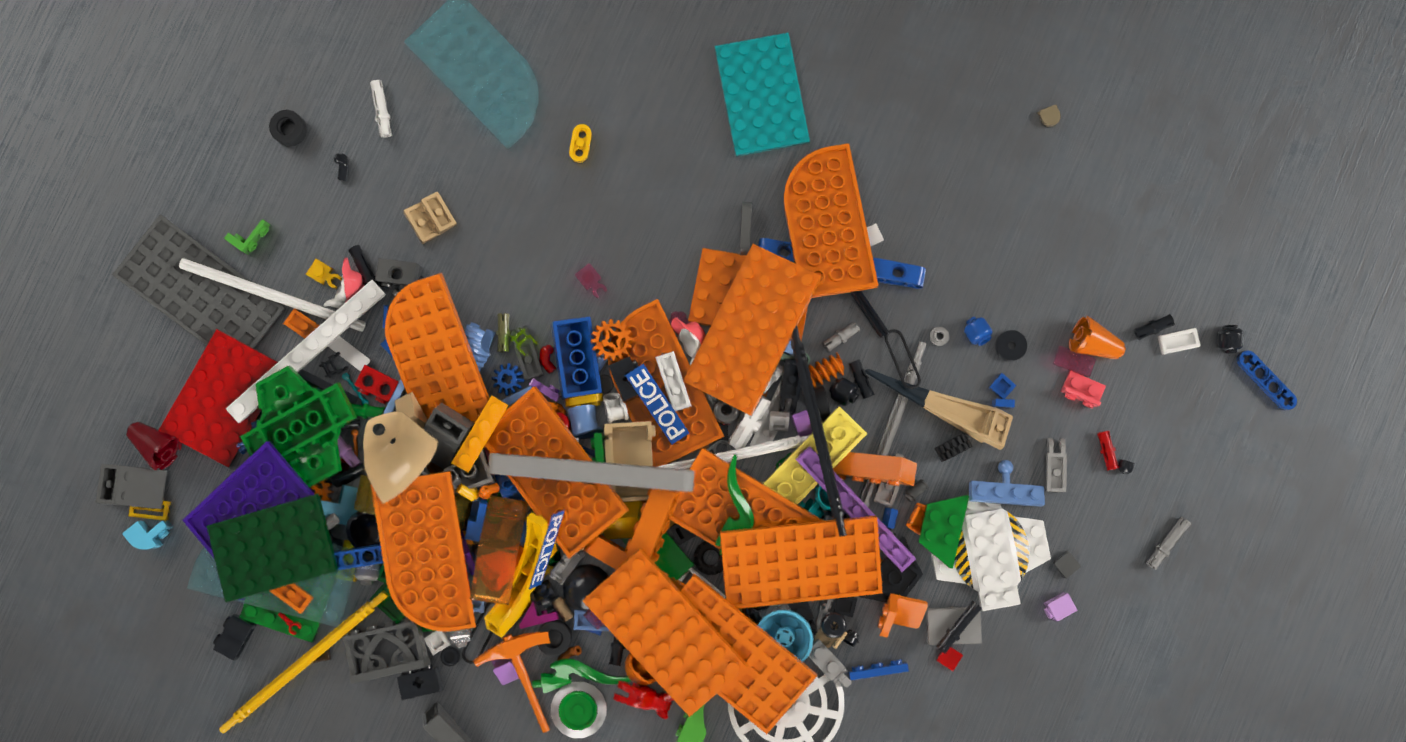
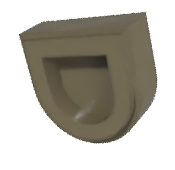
[1038,104,1061,127]

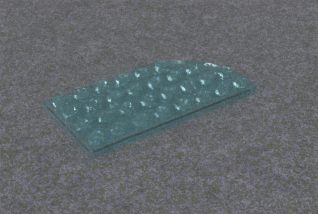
[404,0,539,149]

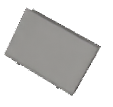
[926,606,982,645]

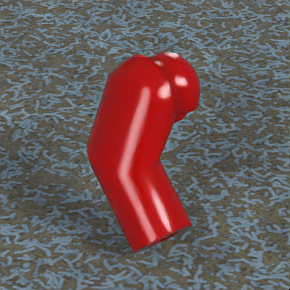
[539,345,556,374]

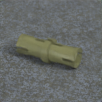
[496,313,511,353]

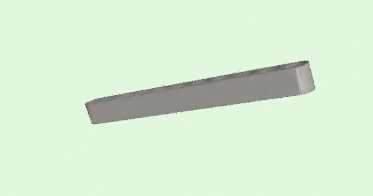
[488,453,695,491]

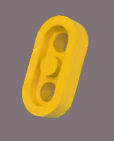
[569,124,592,163]
[565,393,604,408]

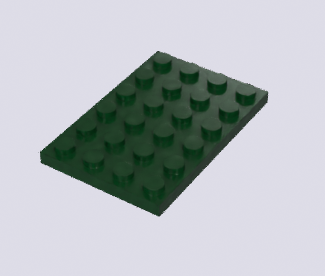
[206,494,339,603]

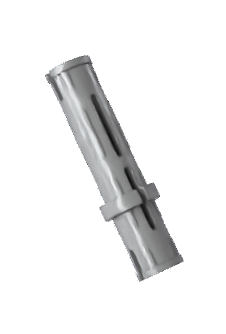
[1146,517,1191,570]

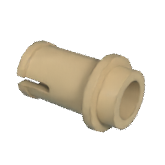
[552,596,574,622]

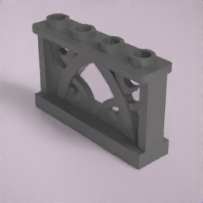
[342,618,431,684]

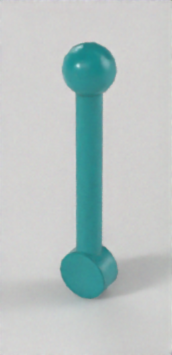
[342,373,369,405]

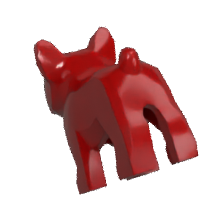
[613,681,673,719]

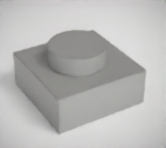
[769,411,790,432]

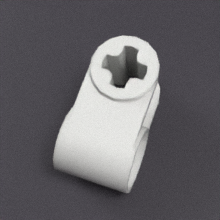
[603,393,628,424]

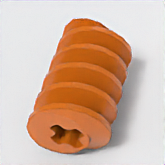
[808,352,844,388]

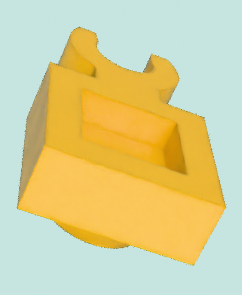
[306,259,342,289]

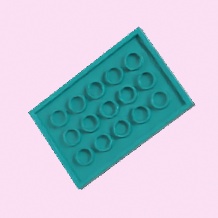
[715,32,810,157]

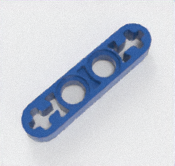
[1236,350,1297,410]

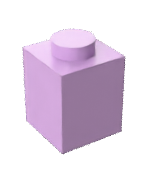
[1044,592,1078,622]

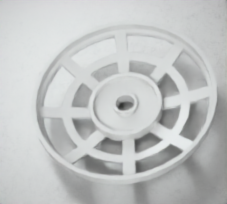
[728,674,844,742]

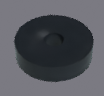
[995,330,1027,361]

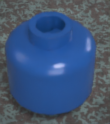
[964,317,993,346]

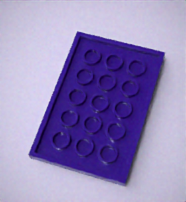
[182,441,315,558]

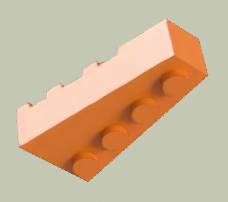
[833,452,917,486]
[626,488,681,562]

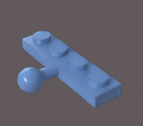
[969,460,1045,507]

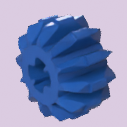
[491,363,525,396]

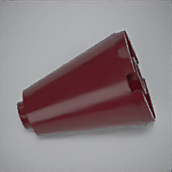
[126,422,182,471]

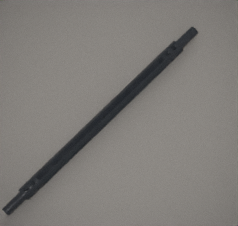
[792,326,847,537]

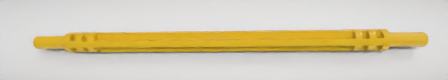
[219,590,389,734]

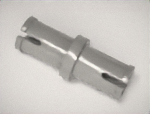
[822,321,860,352]

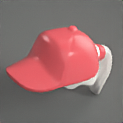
[323,257,364,309]
[671,317,706,366]

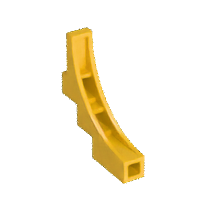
[484,512,557,638]

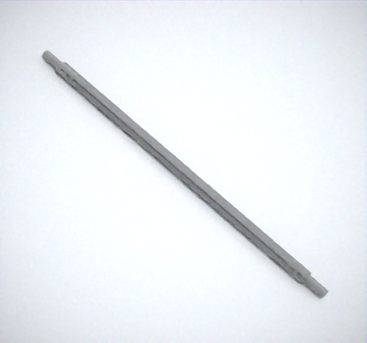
[815,341,927,632]

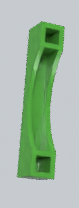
[675,705,706,742]

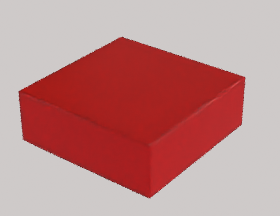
[936,647,963,671]

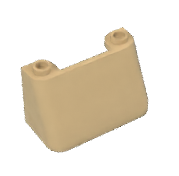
[603,421,656,502]

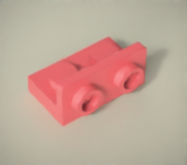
[1060,370,1106,409]

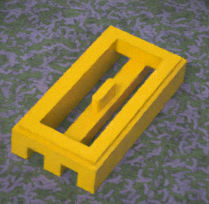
[128,501,171,520]

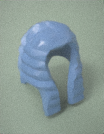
[465,322,496,372]

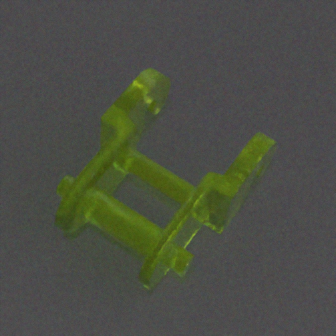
[510,327,538,356]

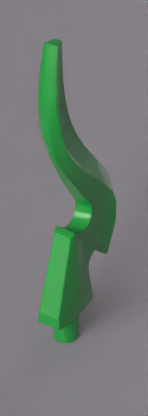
[715,454,754,556]
[532,659,631,693]

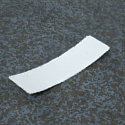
[328,336,370,372]

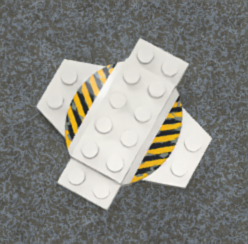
[931,496,1051,611]

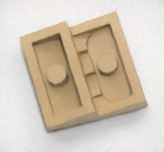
[403,191,457,245]

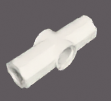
[728,395,771,449]

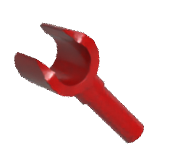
[278,612,302,635]

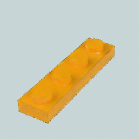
[452,395,508,473]

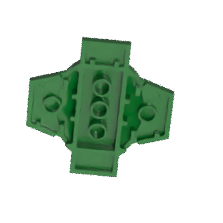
[240,366,357,488]

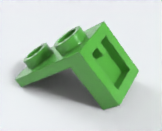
[224,219,270,255]

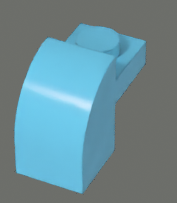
[122,520,173,550]

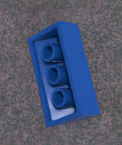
[551,316,602,400]

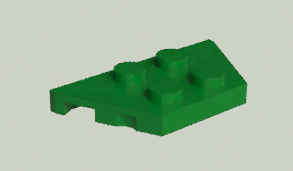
[918,495,969,569]

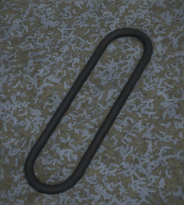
[885,329,921,389]
[462,601,497,664]

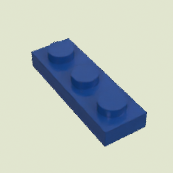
[848,659,909,680]

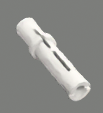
[370,80,392,138]

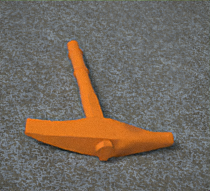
[473,632,550,733]

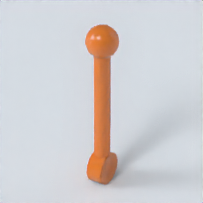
[351,429,359,465]

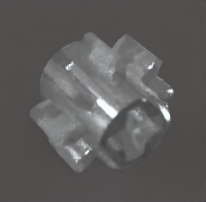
[449,628,472,648]

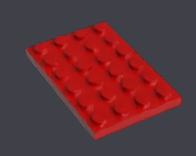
[159,329,278,468]

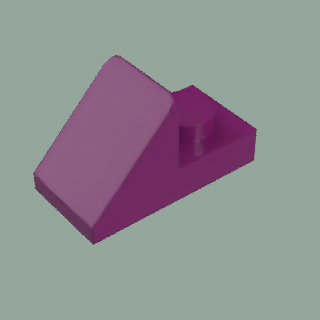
[519,600,560,629]

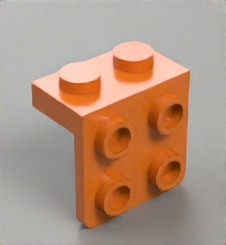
[877,593,928,637]

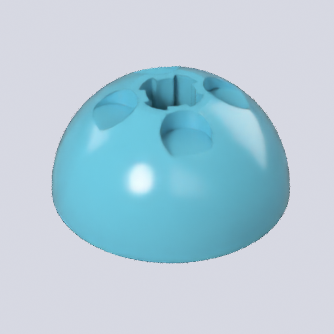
[758,610,813,662]

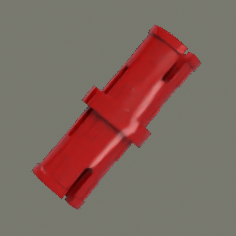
[1097,431,1119,471]

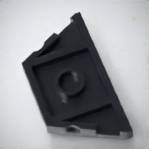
[859,536,923,603]

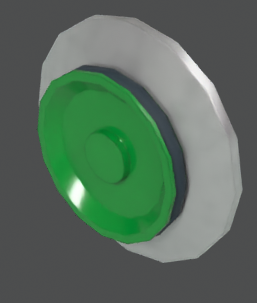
[551,681,606,738]

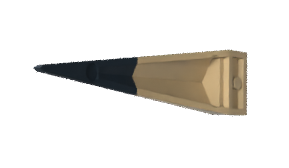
[864,369,1013,450]

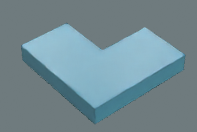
[321,485,363,525]

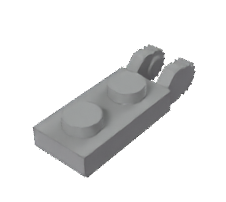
[1045,438,1067,492]

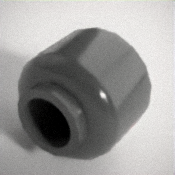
[713,400,738,425]

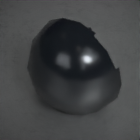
[345,507,380,554]
[563,564,609,611]

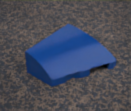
[465,497,487,542]

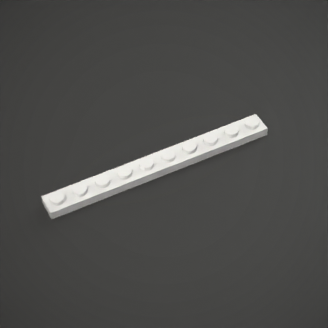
[226,280,386,423]

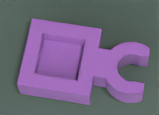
[529,378,562,403]

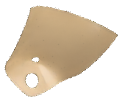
[363,412,438,504]

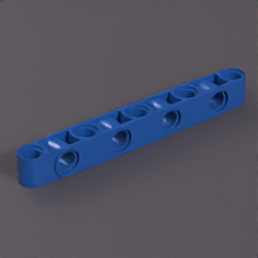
[758,238,926,289]

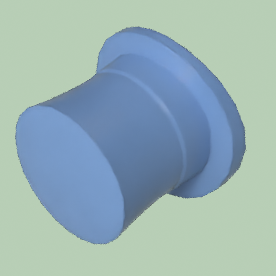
[567,405,604,439]

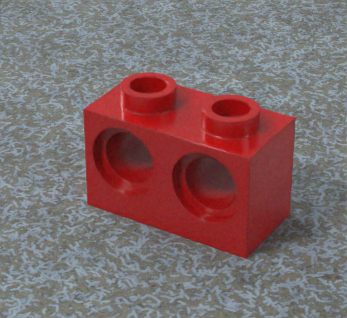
[354,364,399,404]

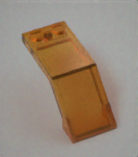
[470,496,528,605]

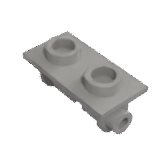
[548,550,586,585]

